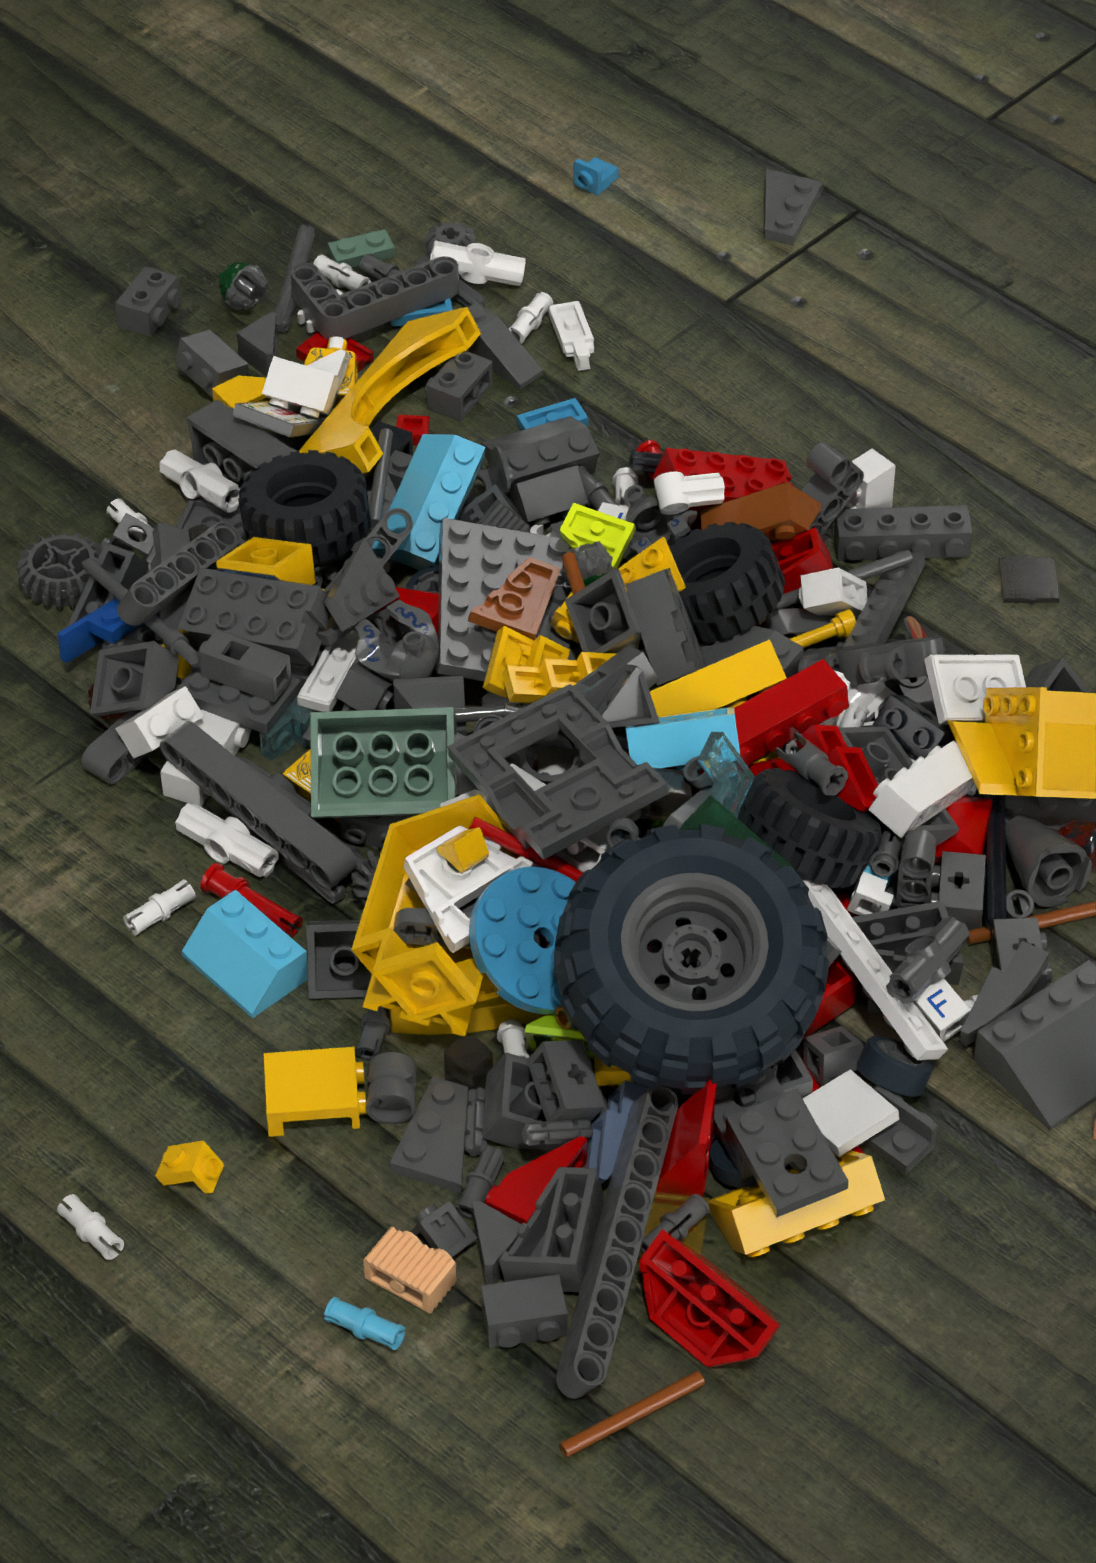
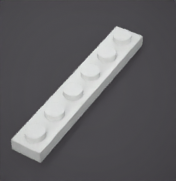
[803,880,948,1060]

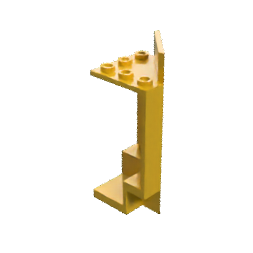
[948,687,1096,799]
[351,794,520,1037]

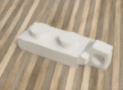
[548,301,594,371]

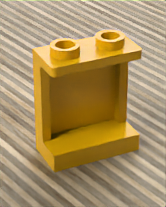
[264,1047,367,1137]

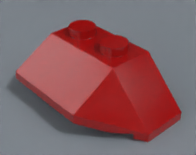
[639,1229,781,1368]

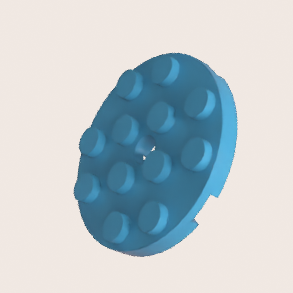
[469,867,576,1014]

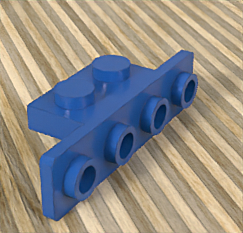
[58,598,145,663]

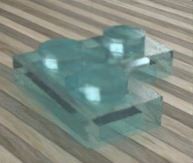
[697,732,755,835]

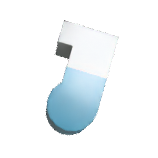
[847,848,895,916]

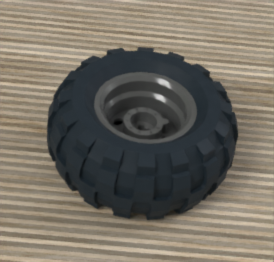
[554,824,829,1094]

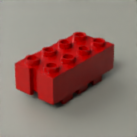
[653,448,795,530]

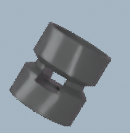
[366,1052,417,1124]

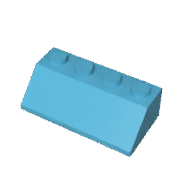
[371,434,486,570]

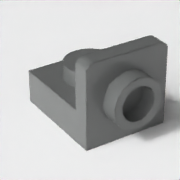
[410,1201,477,1257]

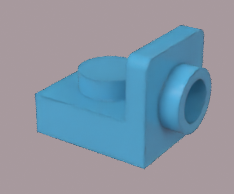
[574,157,619,196]

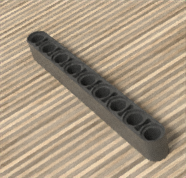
[556,1085,678,1399]

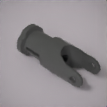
[775,732,848,796]

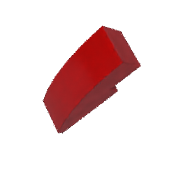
[795,725,879,811]

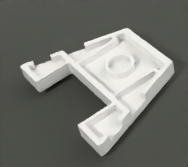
[403,825,533,953]

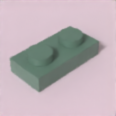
[327,229,395,267]

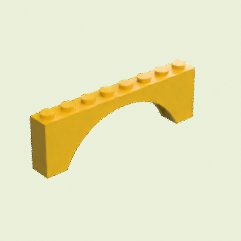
[299,307,481,473]

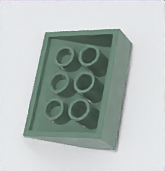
[310,707,457,819]

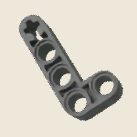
[774,442,864,543]

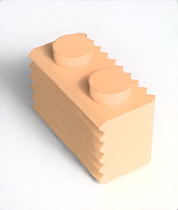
[363,1226,456,1314]

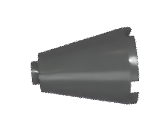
[1005,815,1092,907]

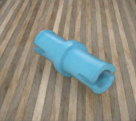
[324,1297,405,1350]

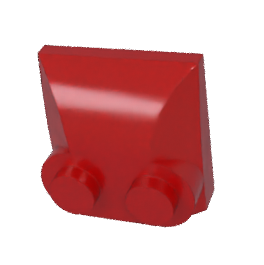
[935,796,992,864]

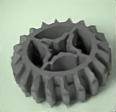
[17,531,101,610]

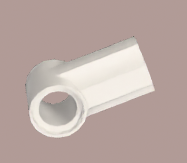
[654,472,725,515]

